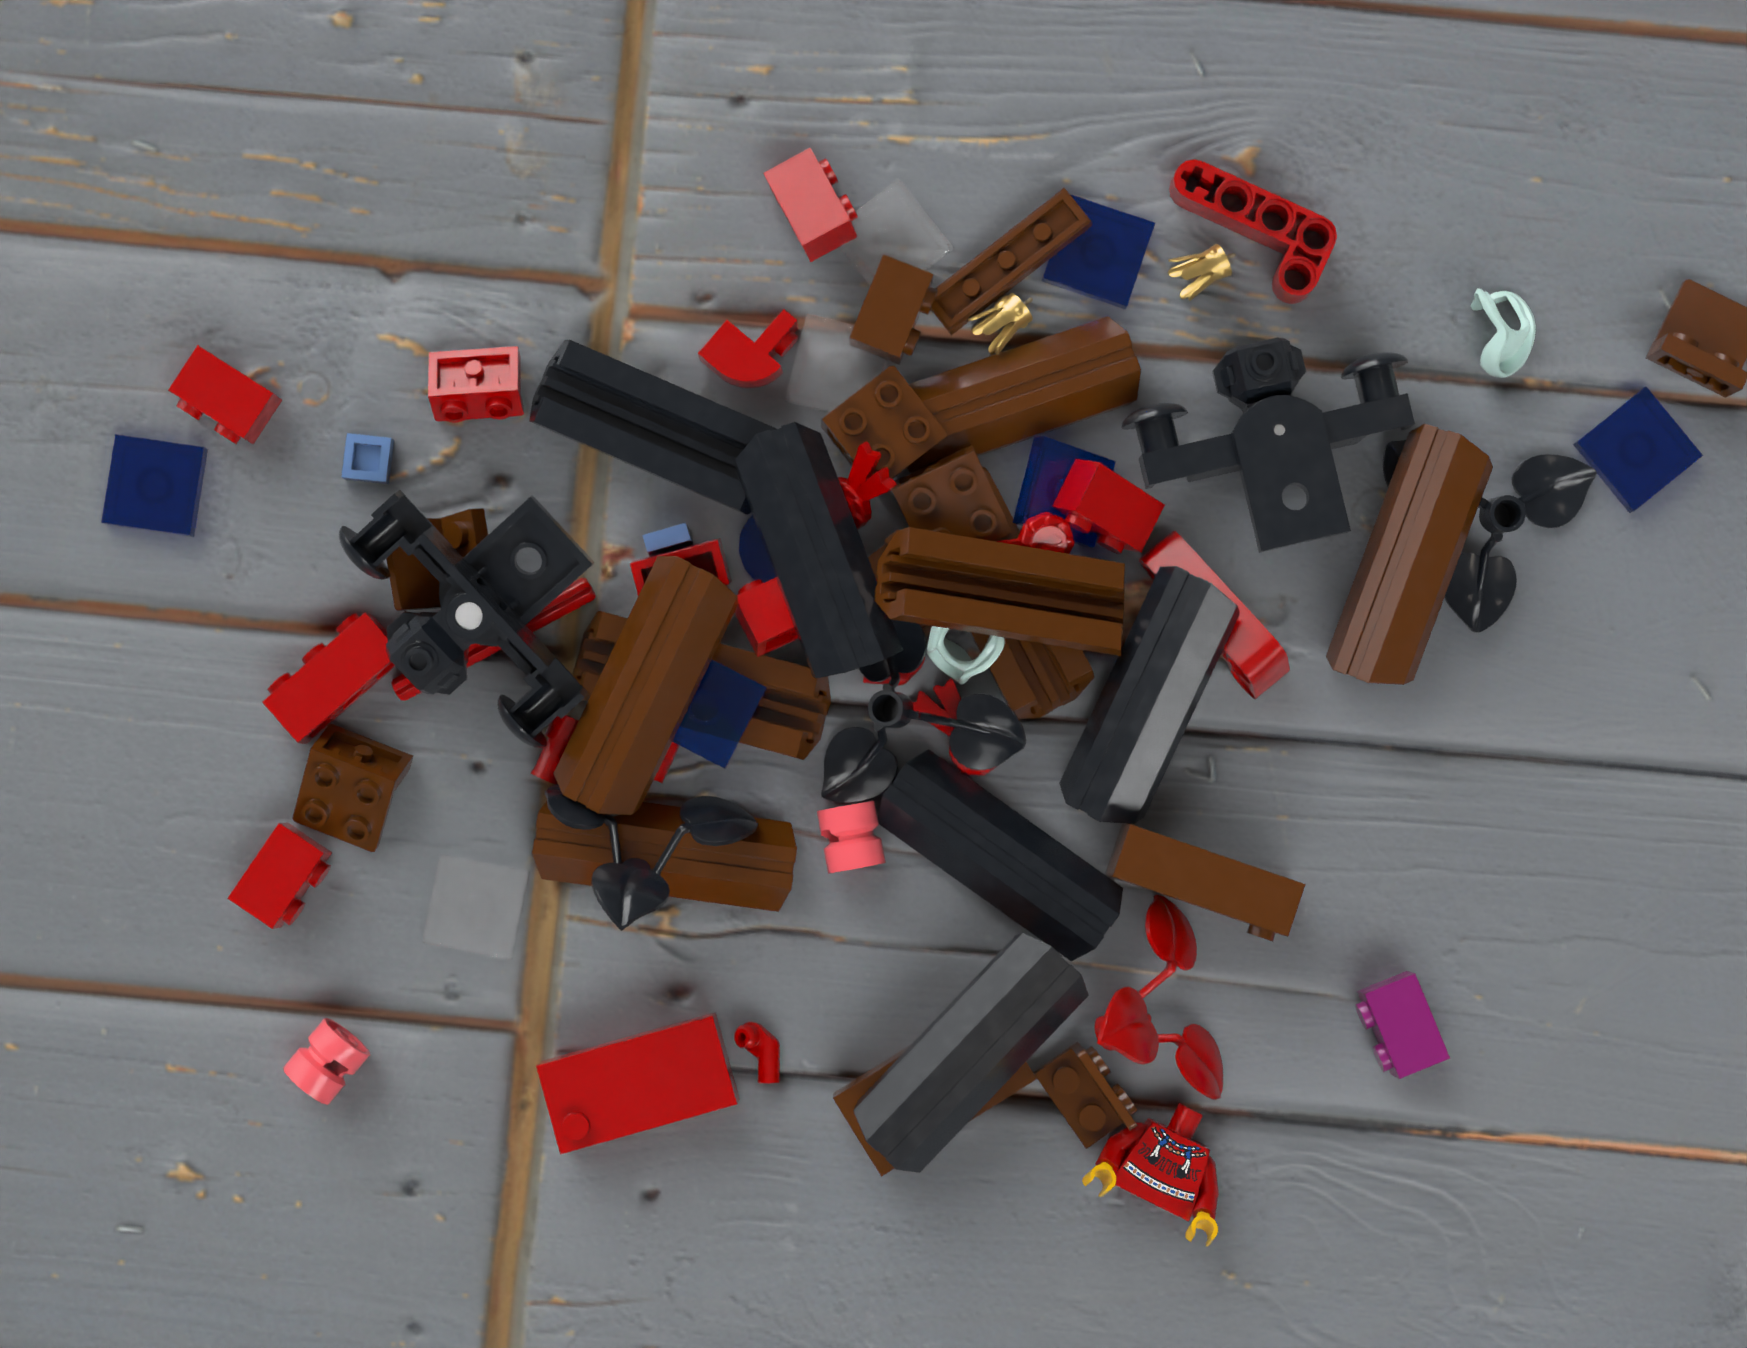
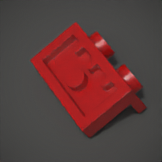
[428,346,524,423]

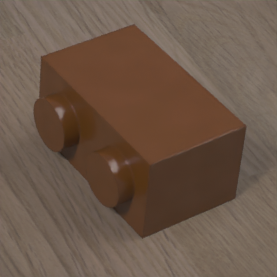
[849,254,938,365]

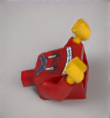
[1082,1103,1219,1247]

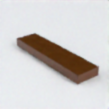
[931,188,1093,336]

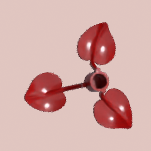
[1094,894,1223,1100]

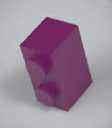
[1355,971,1450,1079]

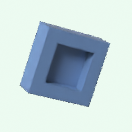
[341,433,394,484]
[642,523,693,556]

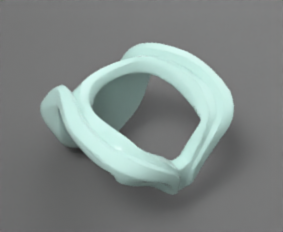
[1471,288,1536,378]
[926,626,1005,684]

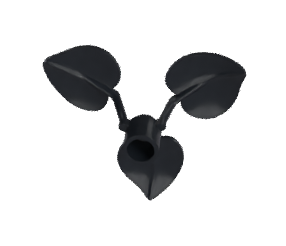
[1383,440,1597,633]
[821,620,1026,803]
[544,783,758,931]

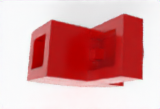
[698,309,799,388]

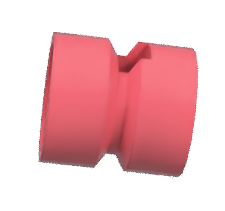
[817,801,886,874]
[283,1018,370,1105]

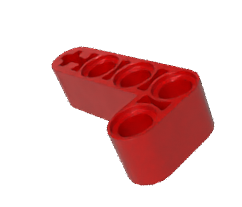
[1169,159,1337,304]
[1139,531,1290,699]

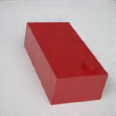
[536,1012,740,1155]

